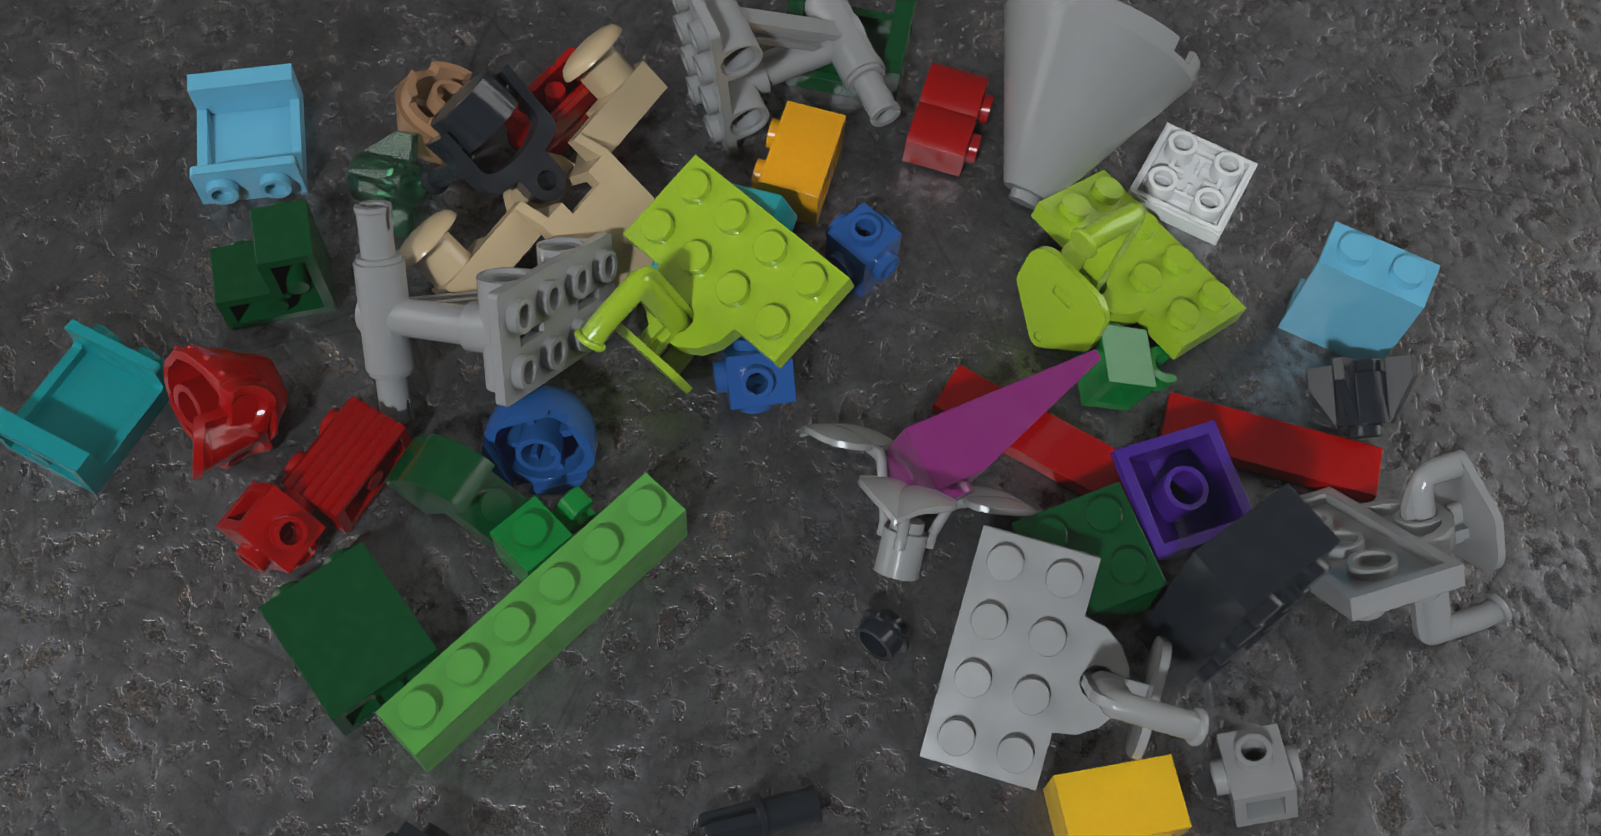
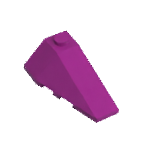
[875,349,1101,501]

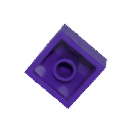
[1110,420,1252,560]

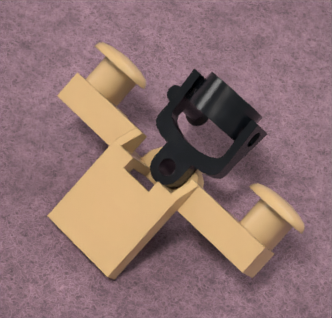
[399,24,668,294]

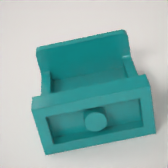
[0,319,169,495]

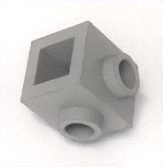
[1209,723,1303,827]

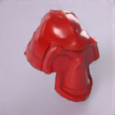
[164,344,289,481]

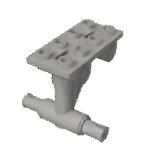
[671,0,901,157]
[353,200,618,424]

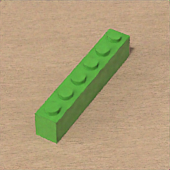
[375,473,688,773]

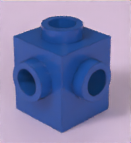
[825,202,902,298]
[712,337,797,414]

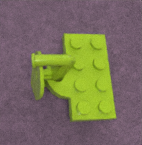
[574,154,855,394]
[1017,170,1246,360]

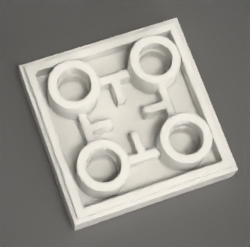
[1128,122,1258,246]

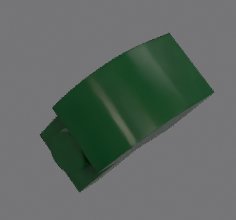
[383,434,528,546]

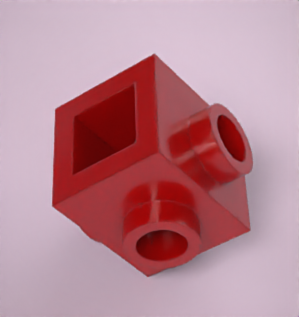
[215,481,326,574]

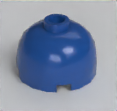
[481,384,598,495]

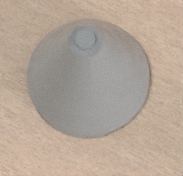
[1003,0,1200,209]

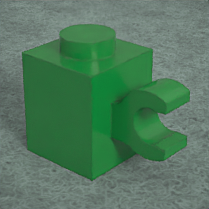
[1073,322,1177,411]
[489,486,596,582]

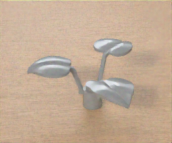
[800,423,1040,581]

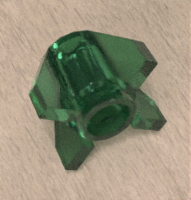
[347,131,448,239]

